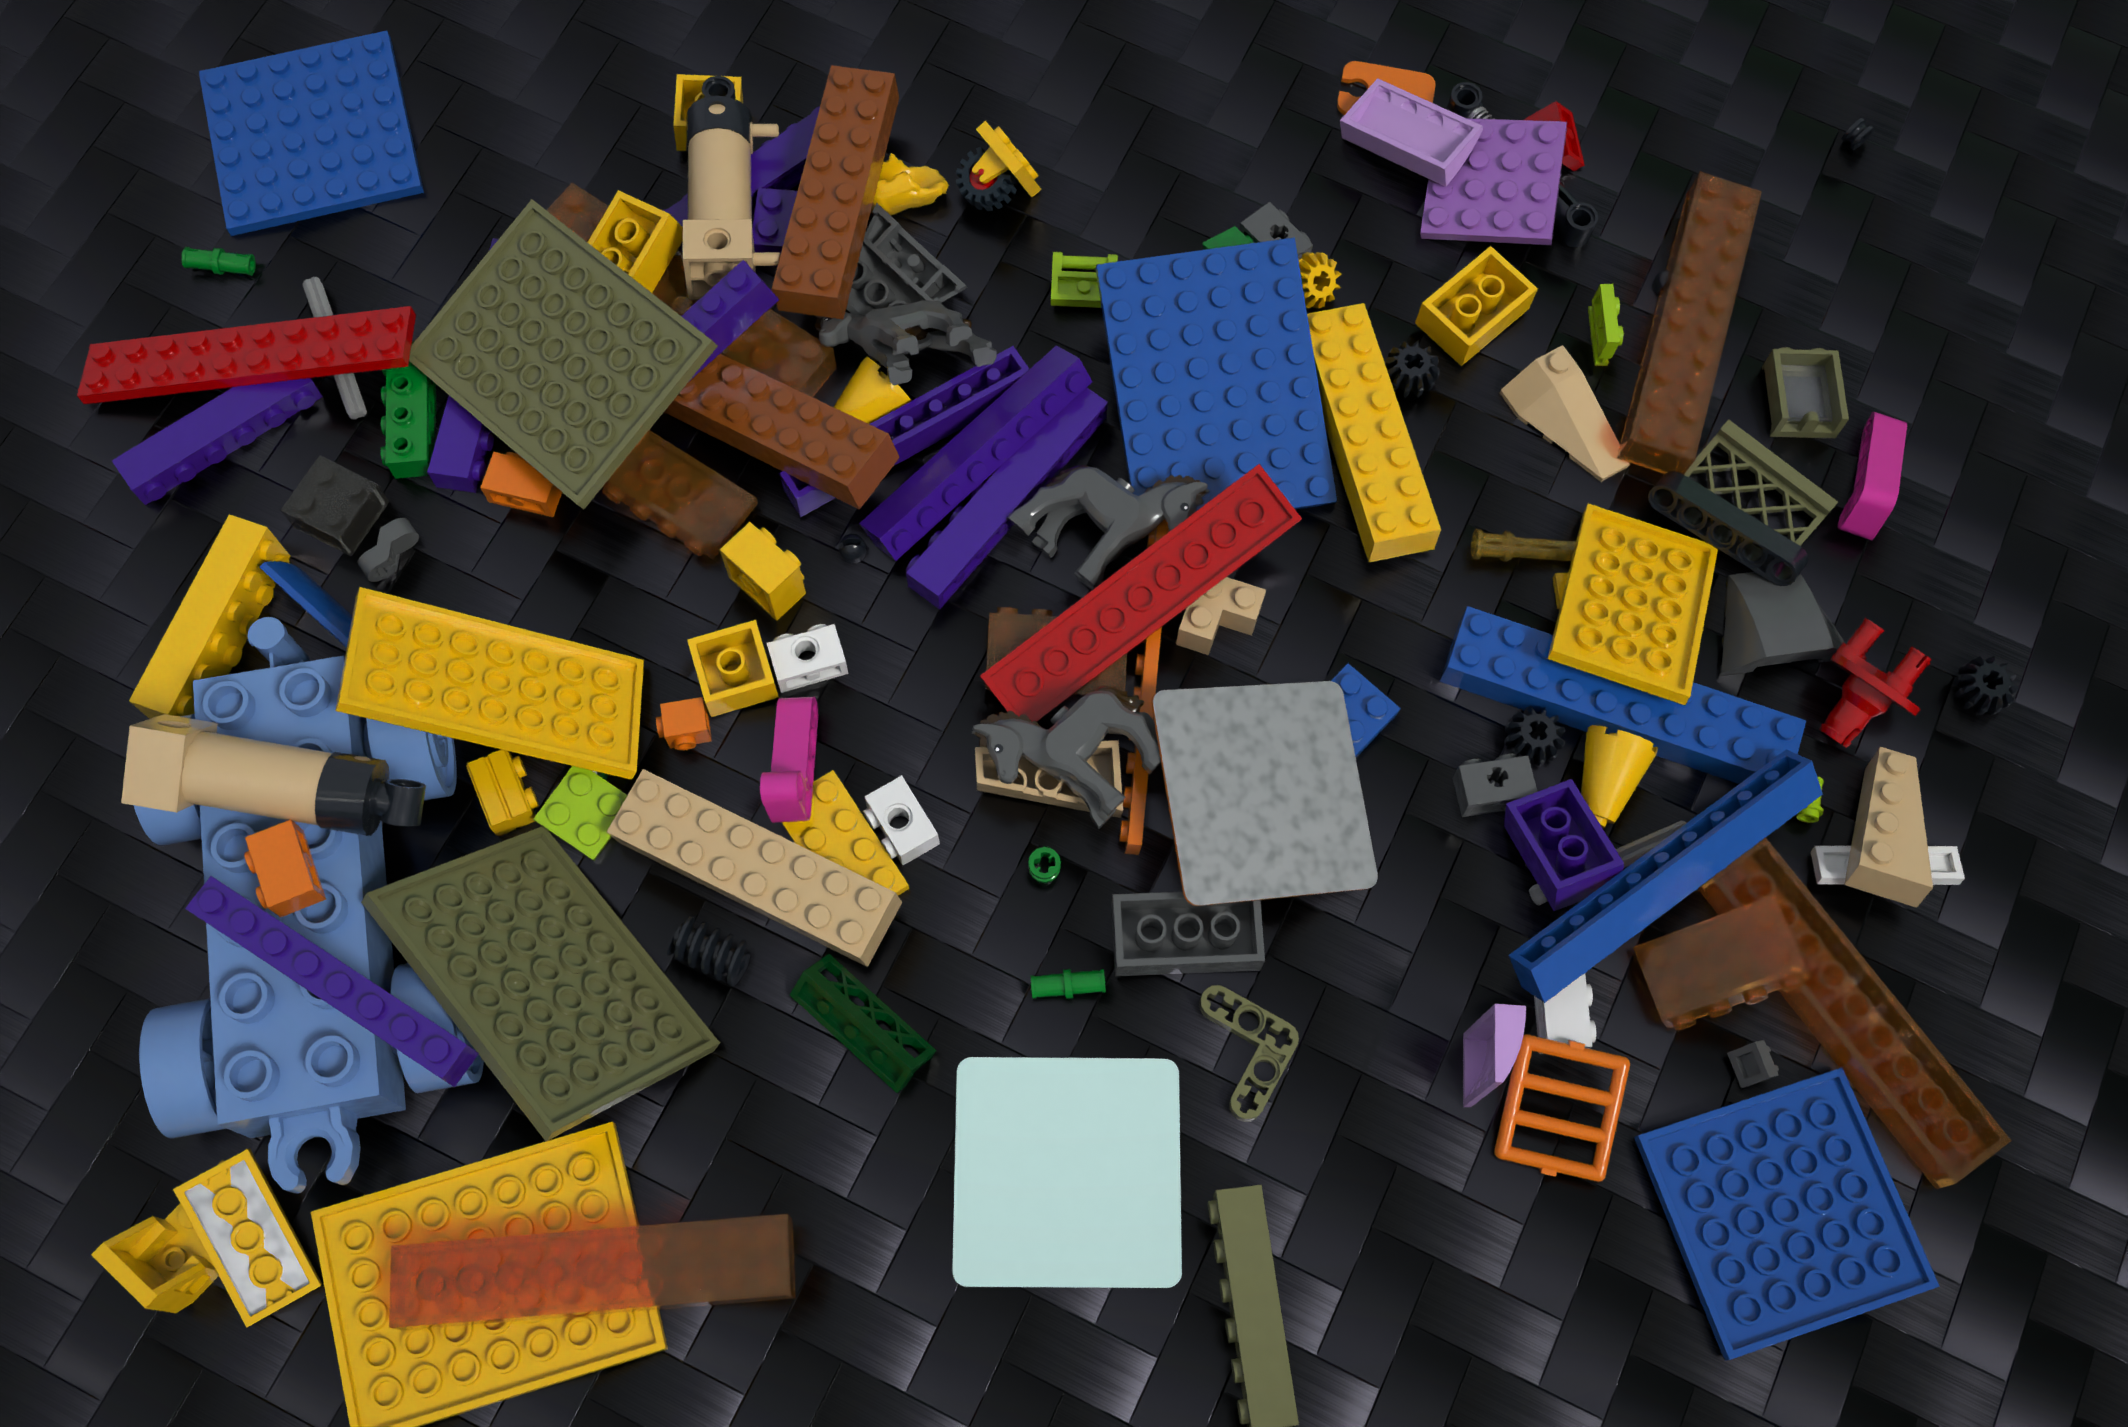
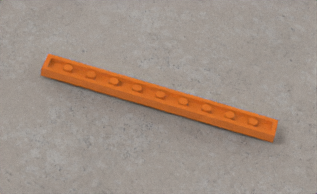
[1119,520,1169,855]

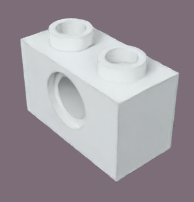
[767,624,848,693]
[863,775,940,865]

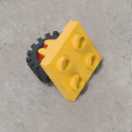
[956,121,1042,211]

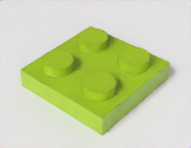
[533,766,628,861]

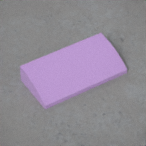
[1340,78,1483,187]
[1463,1004,1526,1107]

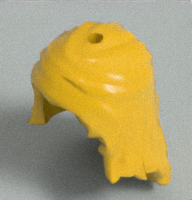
[871,153,949,215]

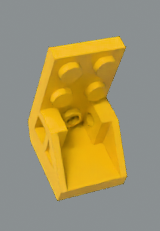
[91,1160,225,1313]

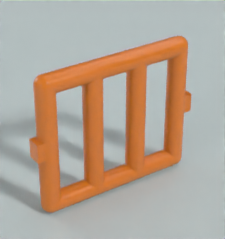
[1494,1034,1630,1182]

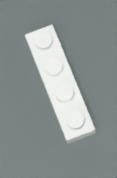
[1811,846,1965,885]

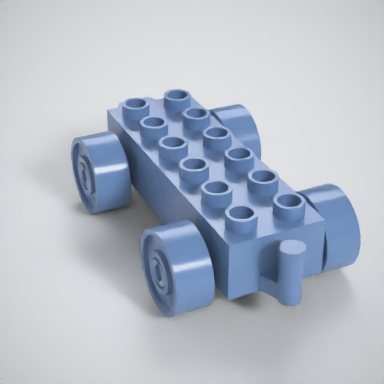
[127,617,484,1194]

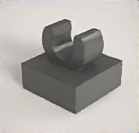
[1727,1040,1779,1088]

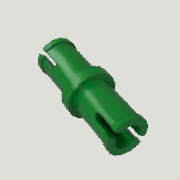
[182,247,256,276]
[1031,969,1106,999]

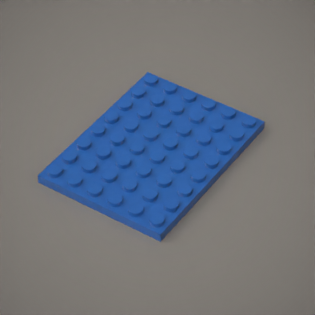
[1095,237,1337,511]

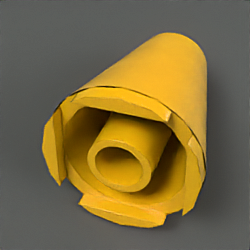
[834,357,912,424]
[1581,725,1658,828]

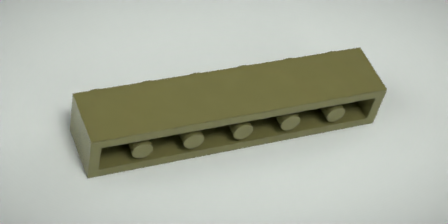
[1208,1185,1299,1427]

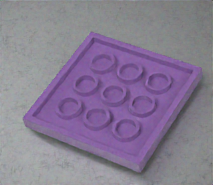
[1420,118,1567,245]

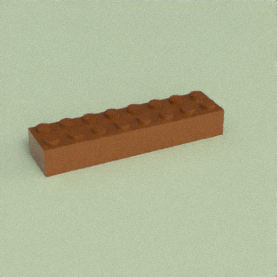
[772,65,899,319]
[664,354,900,510]

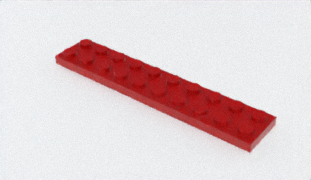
[77,306,416,404]
[980,464,1302,722]

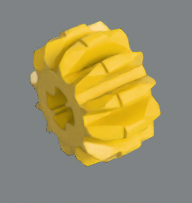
[1298,252,1342,308]

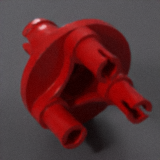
[1819,618,1932,748]

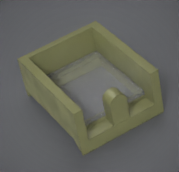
[1762,347,1849,438]

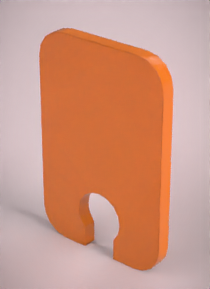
[1337,61,1436,115]

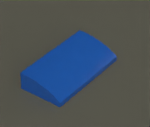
[260,561,353,648]

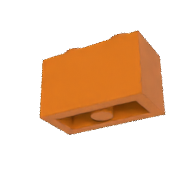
[480,452,562,517]
[244,819,326,917]

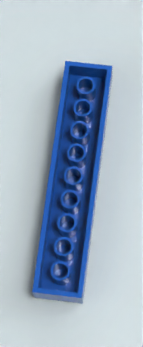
[1440,606,1806,784]

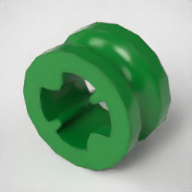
[1028,847,1061,883]

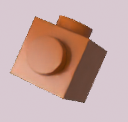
[656,697,712,750]

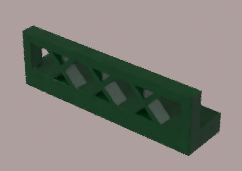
[790,954,937,1093]

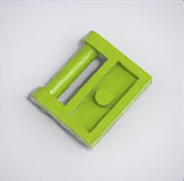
[1051,252,1118,308]

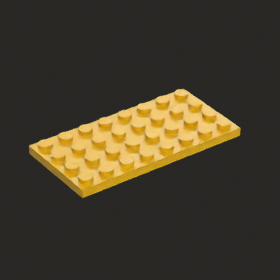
[335,587,644,780]

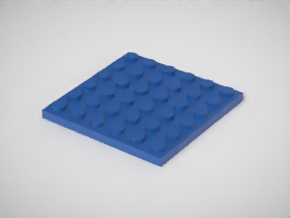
[199,30,424,236]
[1634,1067,1940,1361]

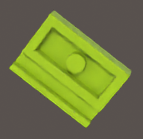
[1588,284,1624,366]

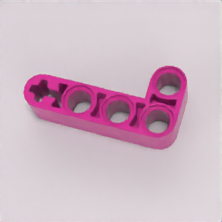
[1838,412,1907,540]
[760,697,818,823]

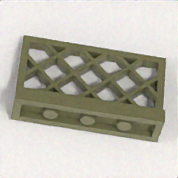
[1682,420,1838,564]

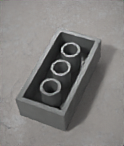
[1111,892,1265,976]

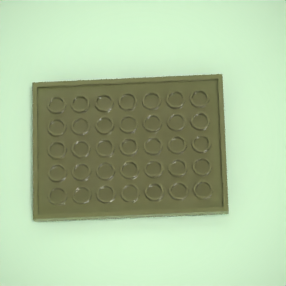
[409,199,718,509]
[361,826,720,1141]

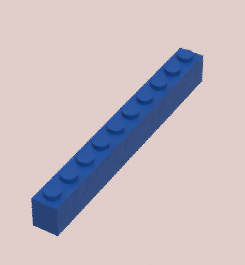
[1508,750,1823,1003]

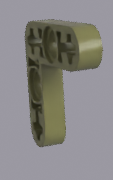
[1199,985,1299,1122]

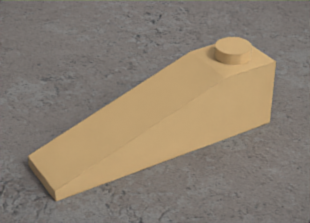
[1499,345,1630,482]

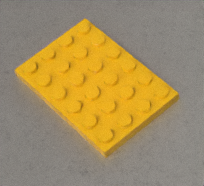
[1547,503,1718,705]

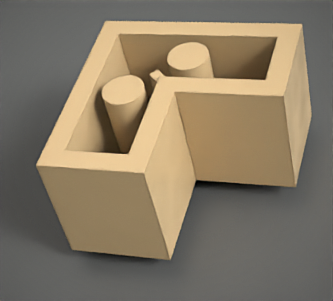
[1176,577,1266,655]

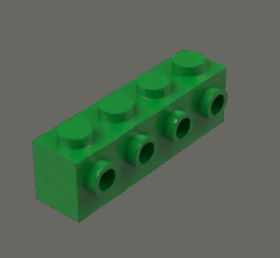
[381,341,436,479]

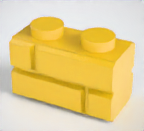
[466,749,539,836]

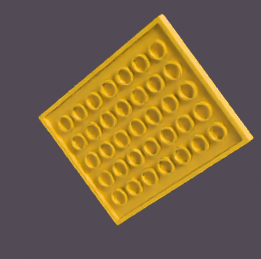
[311,1121,668,1427]

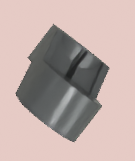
[358,518,419,582]

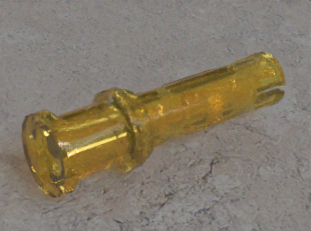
[1471,529,1576,562]

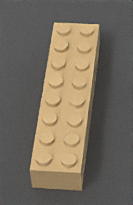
[607,769,902,967]

